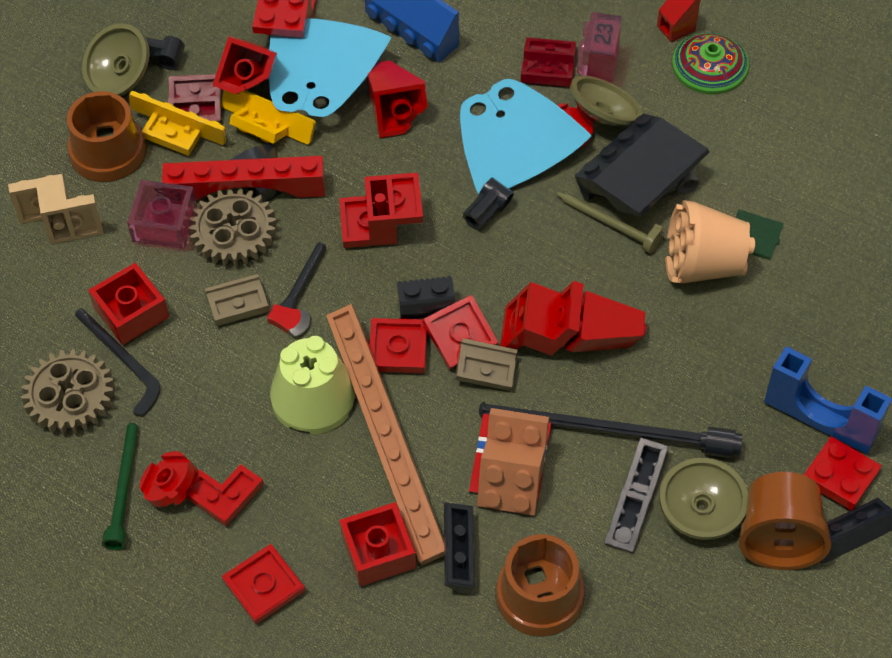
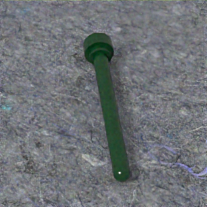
[102,423,138,550]

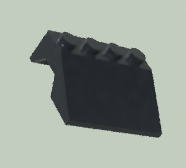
[574,114,710,217]

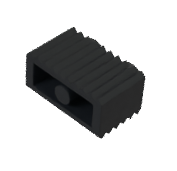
[397,276,455,319]

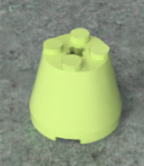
[270,336,356,435]

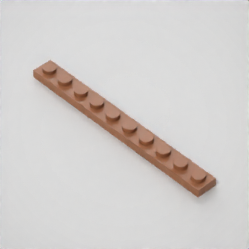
[326,304,444,566]

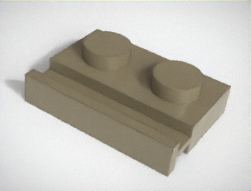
[205,274,269,326]
[455,338,517,391]

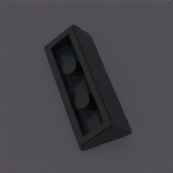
[821,498,892,564]
[444,502,475,595]

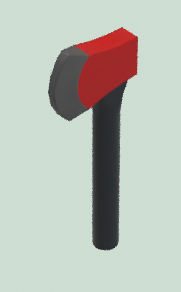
[267,242,327,338]

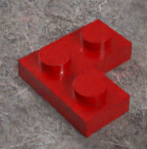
[186,464,264,526]

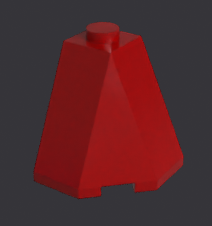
[212,36,278,94]
[366,61,428,138]
[565,291,647,352]

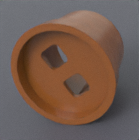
[67,91,147,182]
[739,472,831,570]
[495,534,585,636]

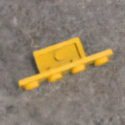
[221,90,316,145]
[129,91,226,156]

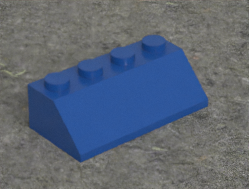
[365,0,459,63]

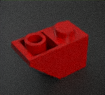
[657,0,701,42]

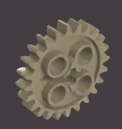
[188,188,277,267]
[21,349,115,435]

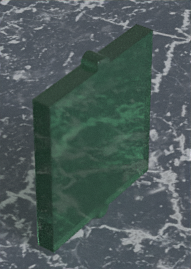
[735,209,784,260]

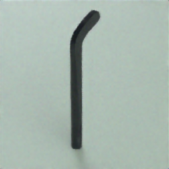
[75,308,160,417]

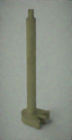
[557,192,664,254]

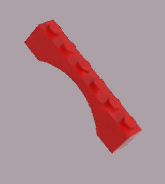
[162,156,325,204]

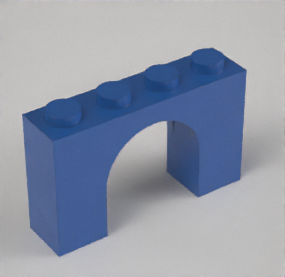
[764,346,892,454]

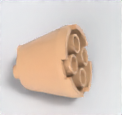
[665,200,755,283]

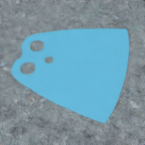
[269,18,392,117]
[460,79,591,195]

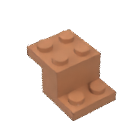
[477,408,549,516]

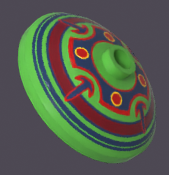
[672,32,749,95]

